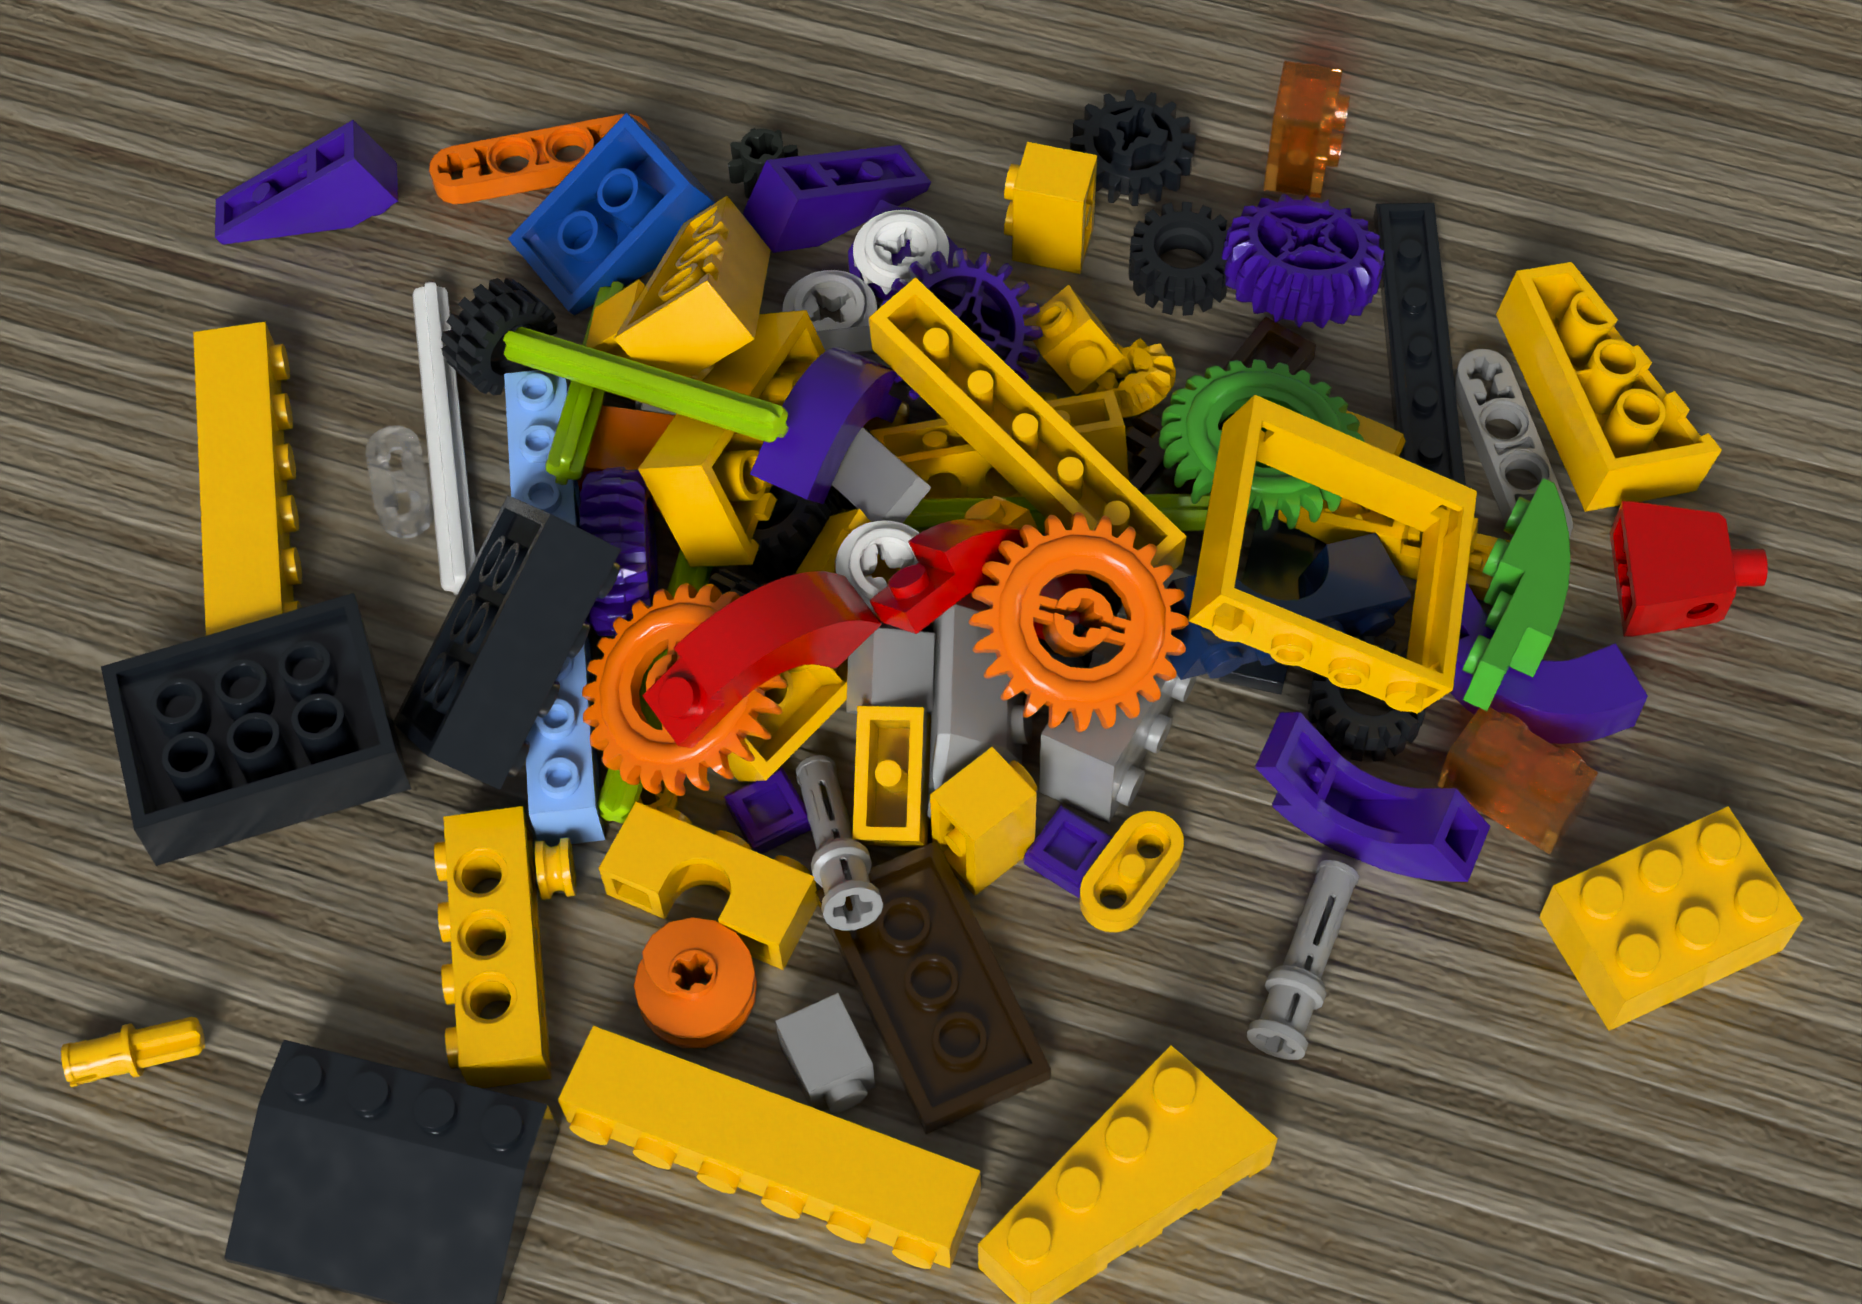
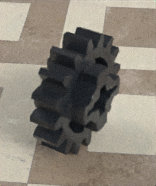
[1070,90,1196,206]

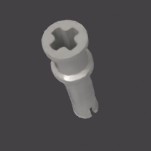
[796,755,883,931]
[1246,860,1359,1060]

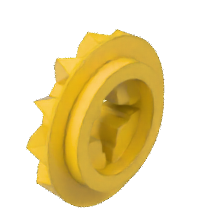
[1081,338,1176,418]

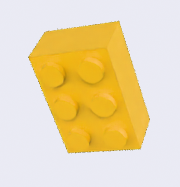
[1539,806,1803,1031]

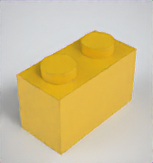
[1004,142,1097,274]
[852,706,931,847]
[930,747,1037,896]

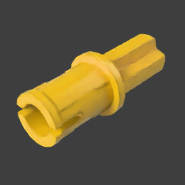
[61,1017,205,1087]

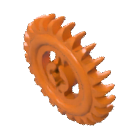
[968,512,1189,733]
[582,583,787,796]

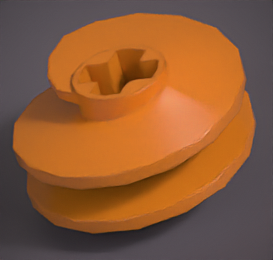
[634,917,757,1048]

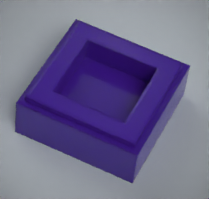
[724,768,811,854]
[1024,806,1113,898]

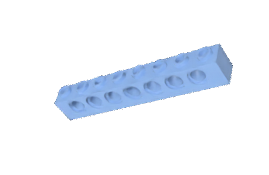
[504,370,605,847]

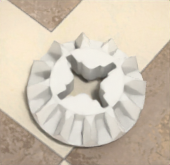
[853,210,949,295]
[782,270,877,331]
[835,520,919,620]

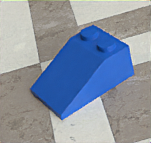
[508,112,717,315]

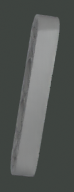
[1454,349,1573,539]

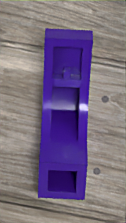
[750,347,902,504]
[1450,582,1648,744]
[1255,712,1491,882]

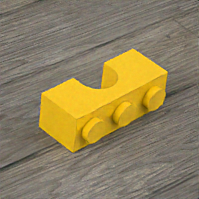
[599,802,818,971]

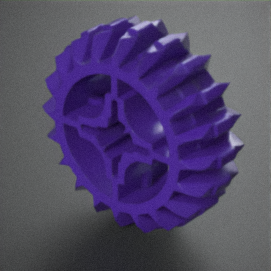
[1222,194,1384,329]
[881,248,1043,412]
[579,467,659,638]

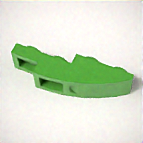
[1462,478,1571,711]

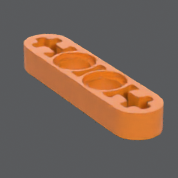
[429,114,650,204]

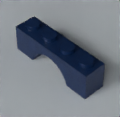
[1166,533,1412,680]

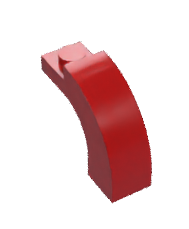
[869,518,1093,640]
[642,571,882,748]

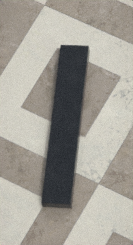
[1373,203,1466,507]

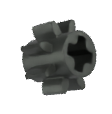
[727,128,798,199]

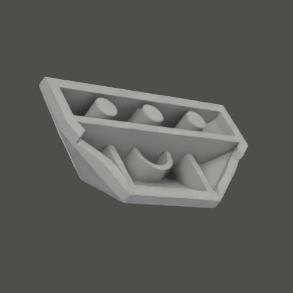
[927,591,1032,819]

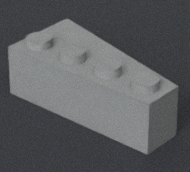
[1039,569,1197,824]

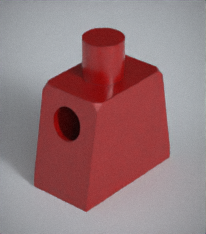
[1610,501,1768,637]

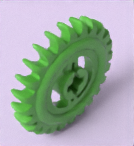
[1159,359,1365,531]

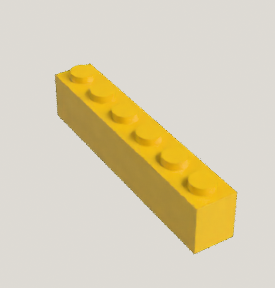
[869,277,1187,570]
[193,321,302,636]
[558,1025,981,1269]

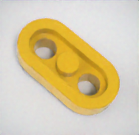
[1079,811,1184,933]

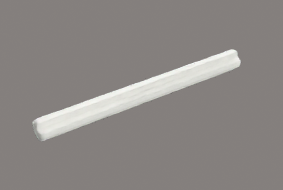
[412,282,476,595]

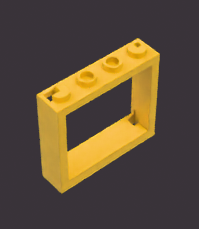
[1188,395,1477,714]

